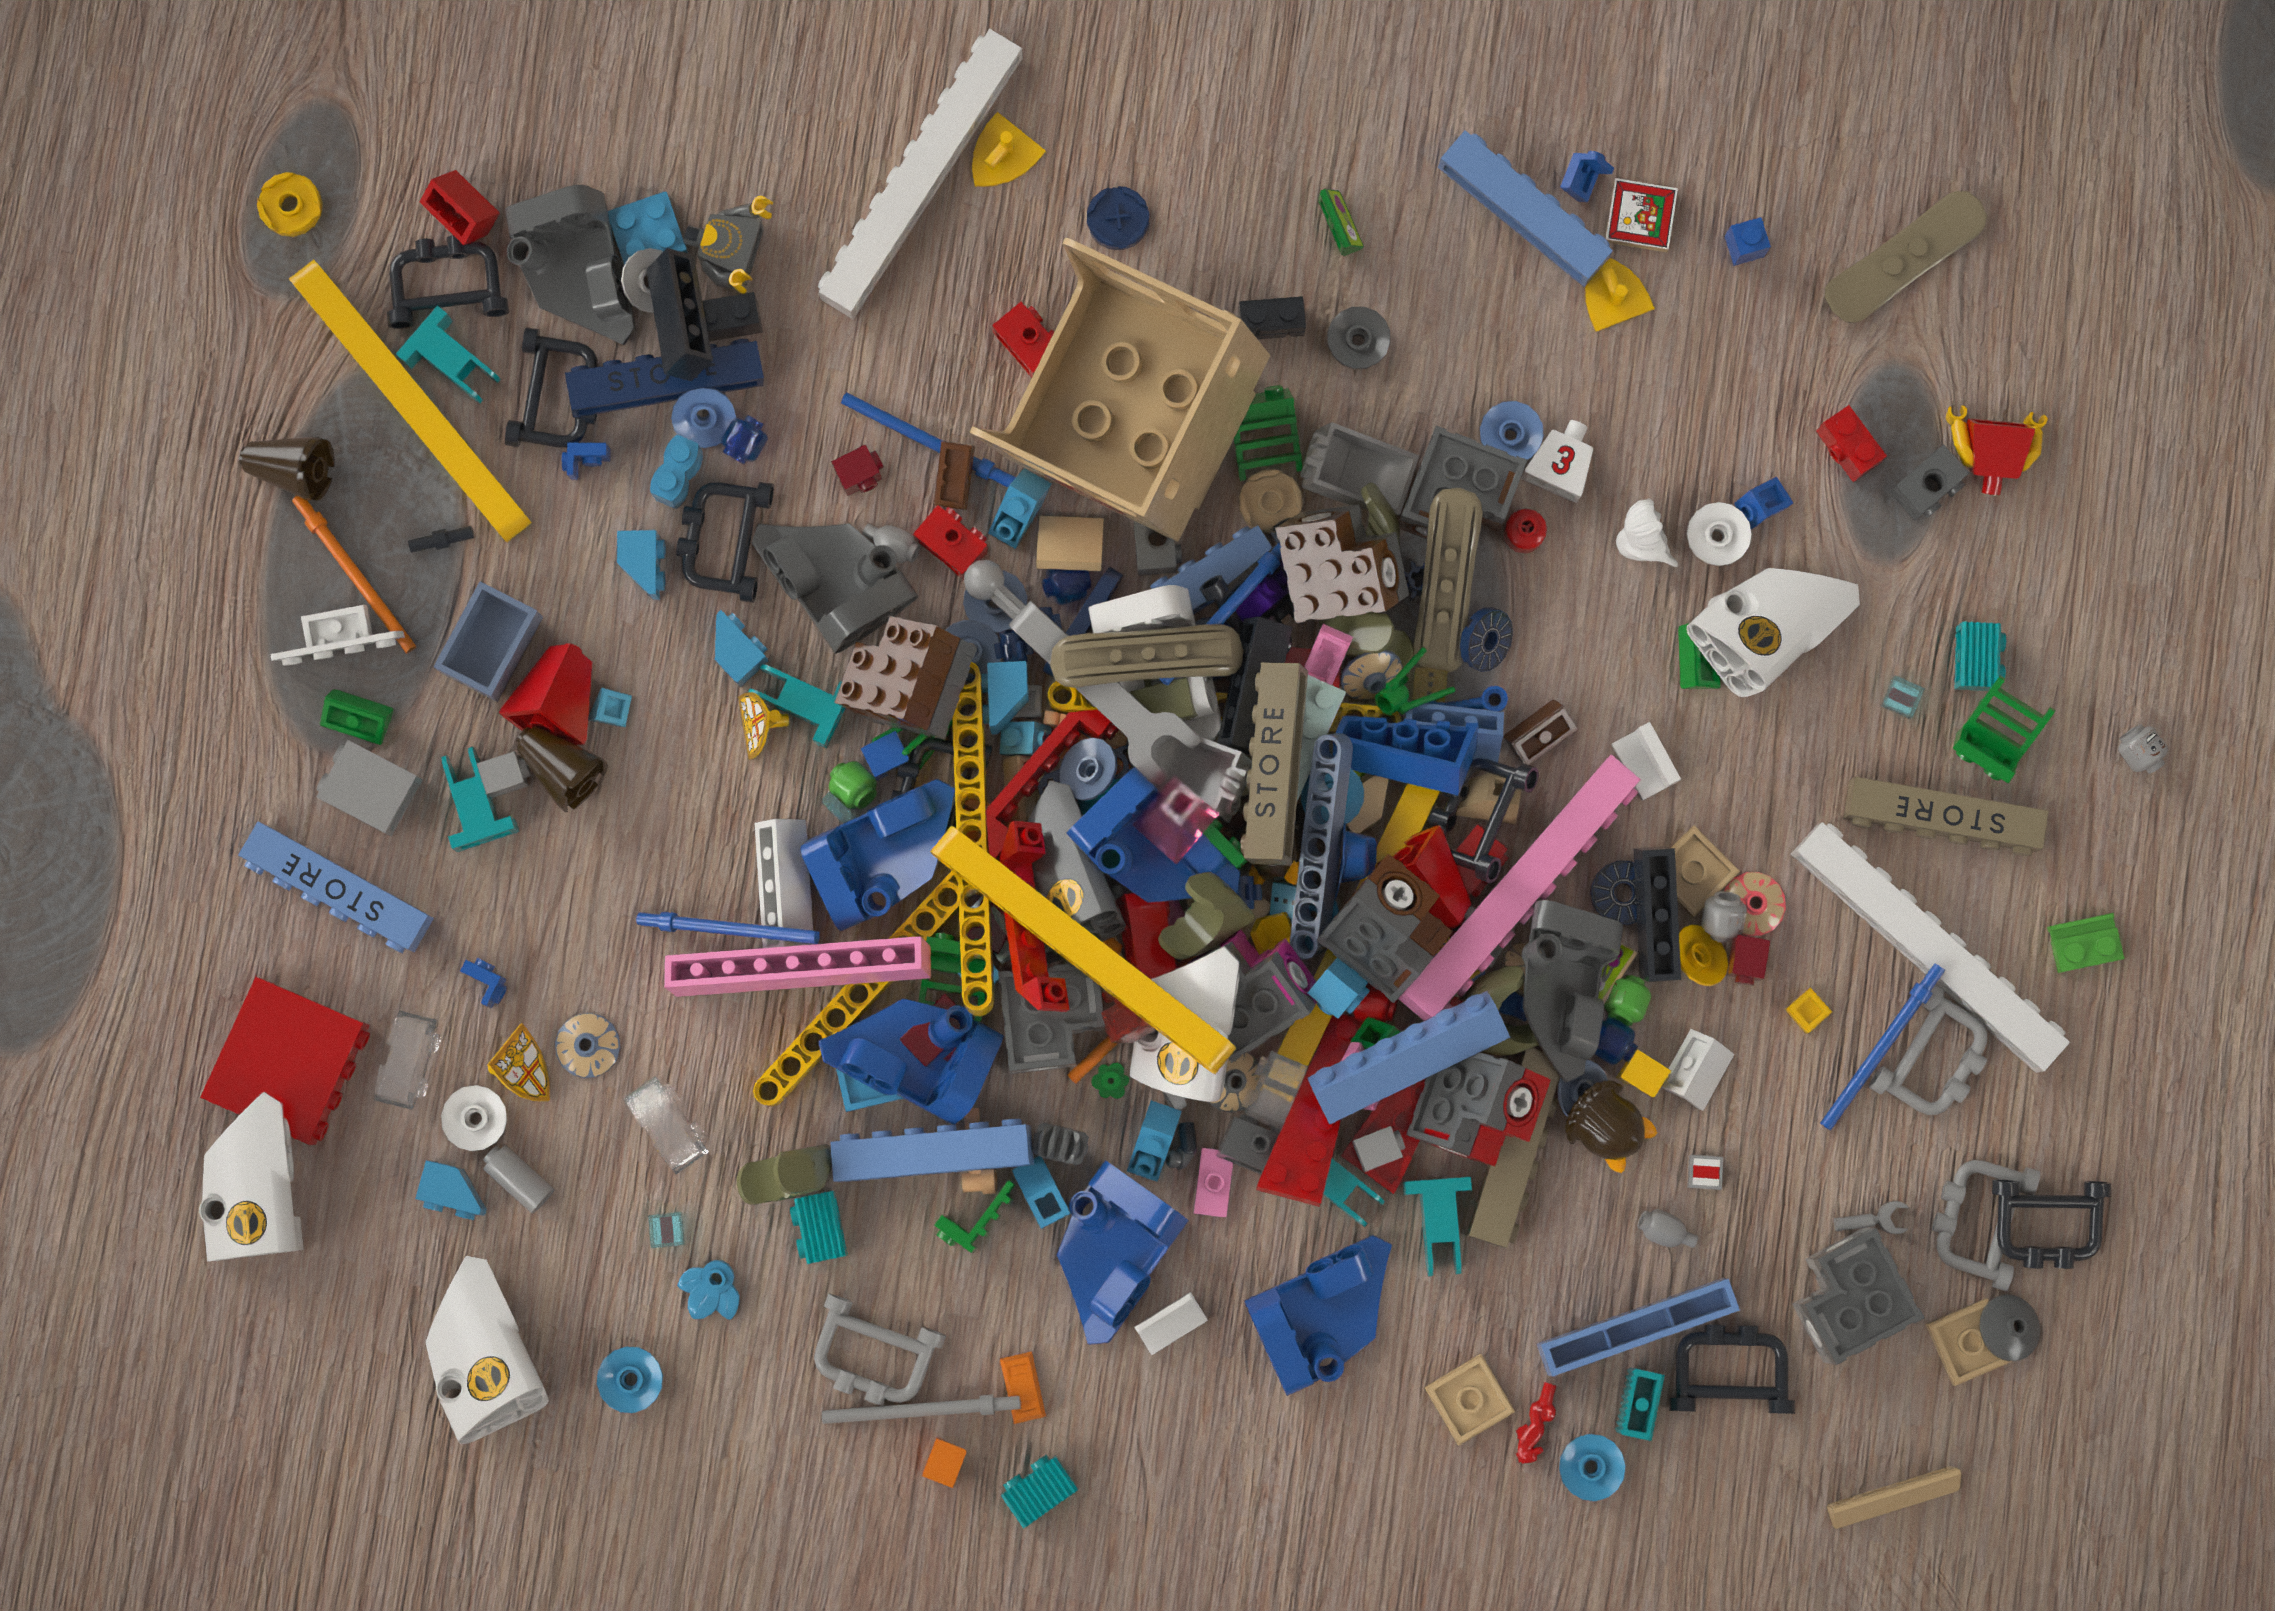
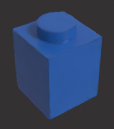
[1724,217,1771,266]

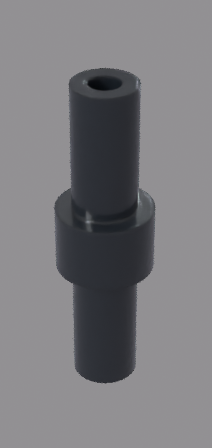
[408,526,475,553]

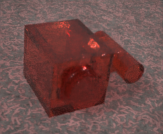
[1101,990,1156,1043]

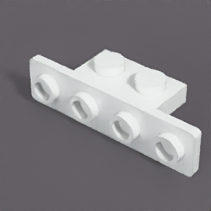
[270,605,404,666]

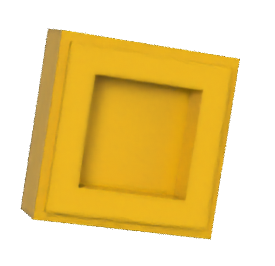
[1784,987,1832,1034]

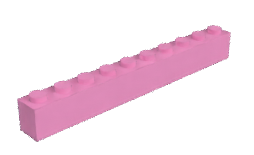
[1398,754,1641,1021]

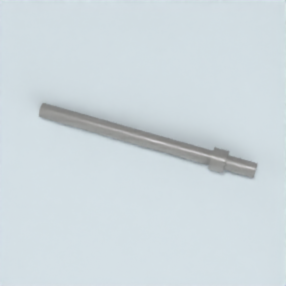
[822,1394,1021,1424]

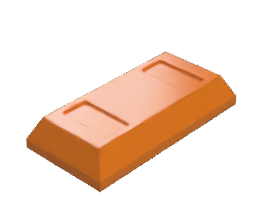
[1000,1351,1046,1424]

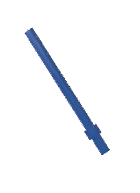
[841,392,1016,487]
[1159,542,1282,686]
[636,912,820,944]
[1820,963,1946,1131]

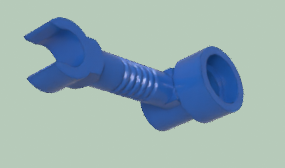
[1428,686,1508,712]

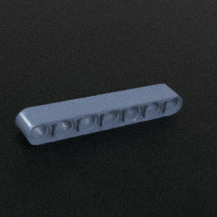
[1290,733,1353,959]

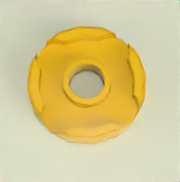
[257,172,323,237]

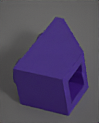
[1236,560,1289,621]

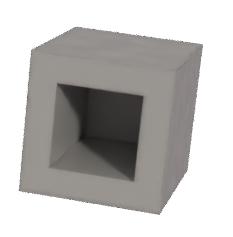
[477,751,531,798]
[1352,1126,1405,1172]

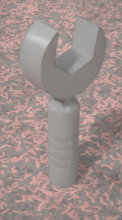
[1834,1201,1909,1234]

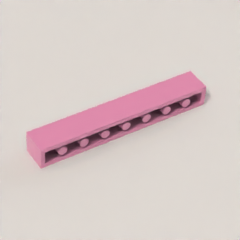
[664,936,931,997]

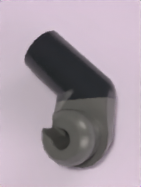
[1166,1122,1197,1170]

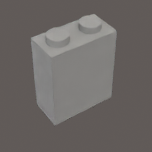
[316,740,422,837]

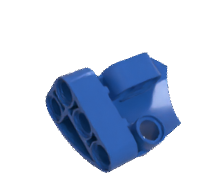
[1066,767,1240,903]
[800,778,955,931]
[818,998,1004,1125]
[1056,1160,1189,1345]
[1244,1235,1392,1396]

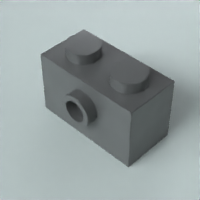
[1217,1114,1281,1175]

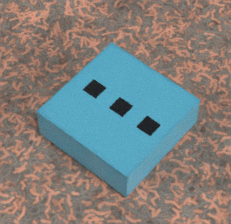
[1269,882,1297,919]

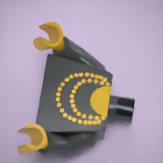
[684,196,774,294]

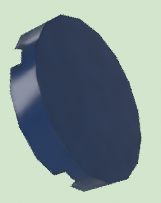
[1087,186,1149,250]

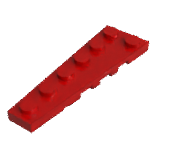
[1340,996,1462,1194]
[1256,1014,1364,1207]

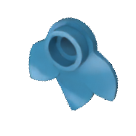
[677,1260,740,1320]

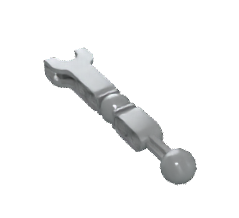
[964,560,1201,785]

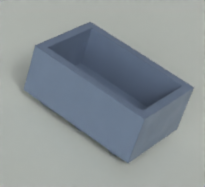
[433,581,543,702]

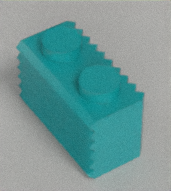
[1954,621,2006,691]
[790,1191,848,1264]
[1615,1367,1665,1441]
[1001,1454,1078,1529]

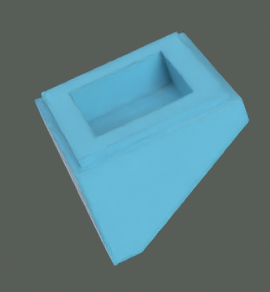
[588,688,632,727]

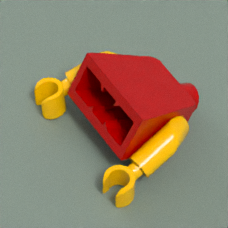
[1945,405,2048,495]

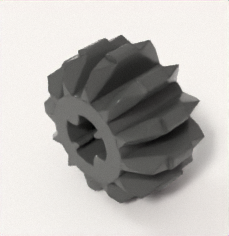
[1032,1123,1089,1165]

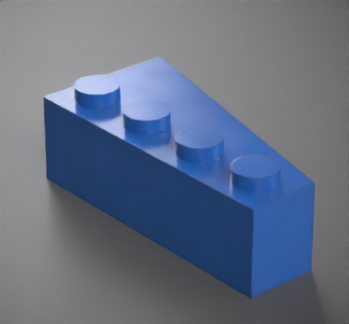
[1333,716,1478,795]

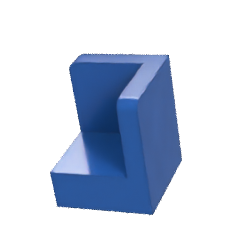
[861,731,909,781]

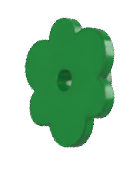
[1091,1063,1129,1099]

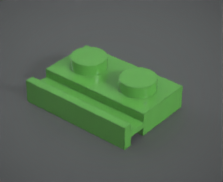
[2047,913,2125,973]

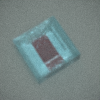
[1881,675,1925,719]
[822,792,855,824]
[648,1212,685,1248]

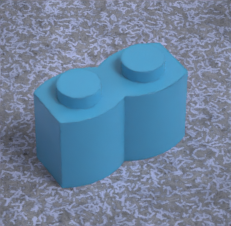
[650,434,703,509]

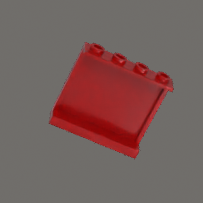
[200,976,370,1145]

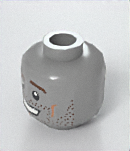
[2118,724,2168,774]
[1702,891,1747,942]

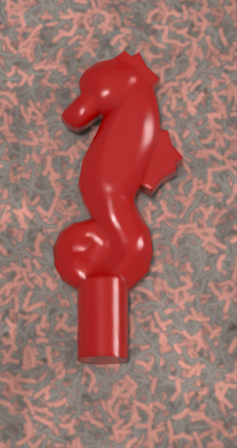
[1515,1382,1557,1464]

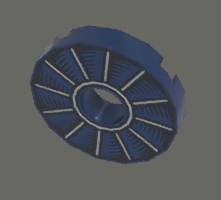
[1460,607,1513,672]
[1590,861,1637,925]

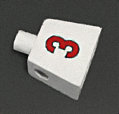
[1521,420,1593,503]

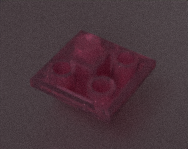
[1133,774,1219,864]

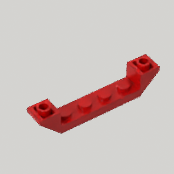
[985,709,1119,861]
[999,820,1070,1012]

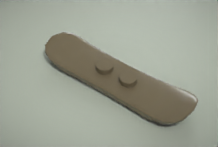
[1824,191,1987,323]
[1413,488,1483,672]
[1050,624,1244,688]

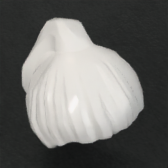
[1616,499,1678,567]

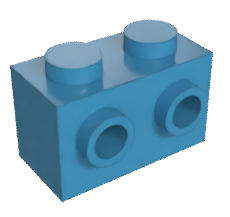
[1308,958,1370,1018]

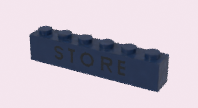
[565,339,764,418]

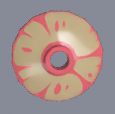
[1724,872,1786,936]

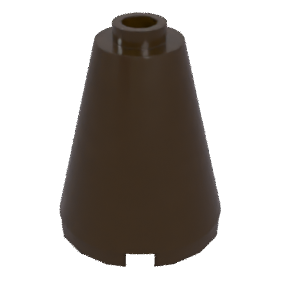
[239,437,335,501]
[516,726,608,812]

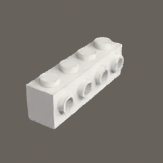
[755,819,813,948]

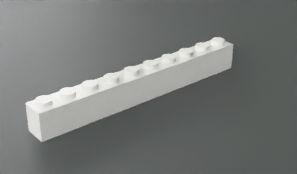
[818,29,1023,320]
[1791,822,2070,1073]

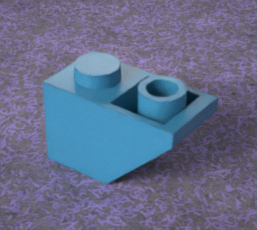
[988,468,1052,549]
[617,530,666,600]
[715,610,768,687]
[982,661,1029,734]
[1127,1100,1182,1182]
[1012,1156,1071,1229]
[415,1160,487,1220]

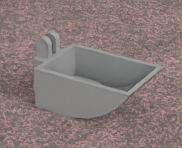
[1301,422,1419,516]
[1140,737,1252,823]

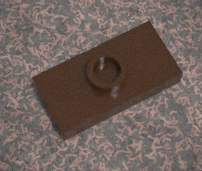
[933,441,975,510]

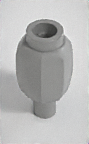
[863,524,921,563]
[1637,1209,1698,1248]

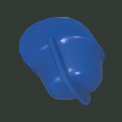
[1334,823,1377,900]

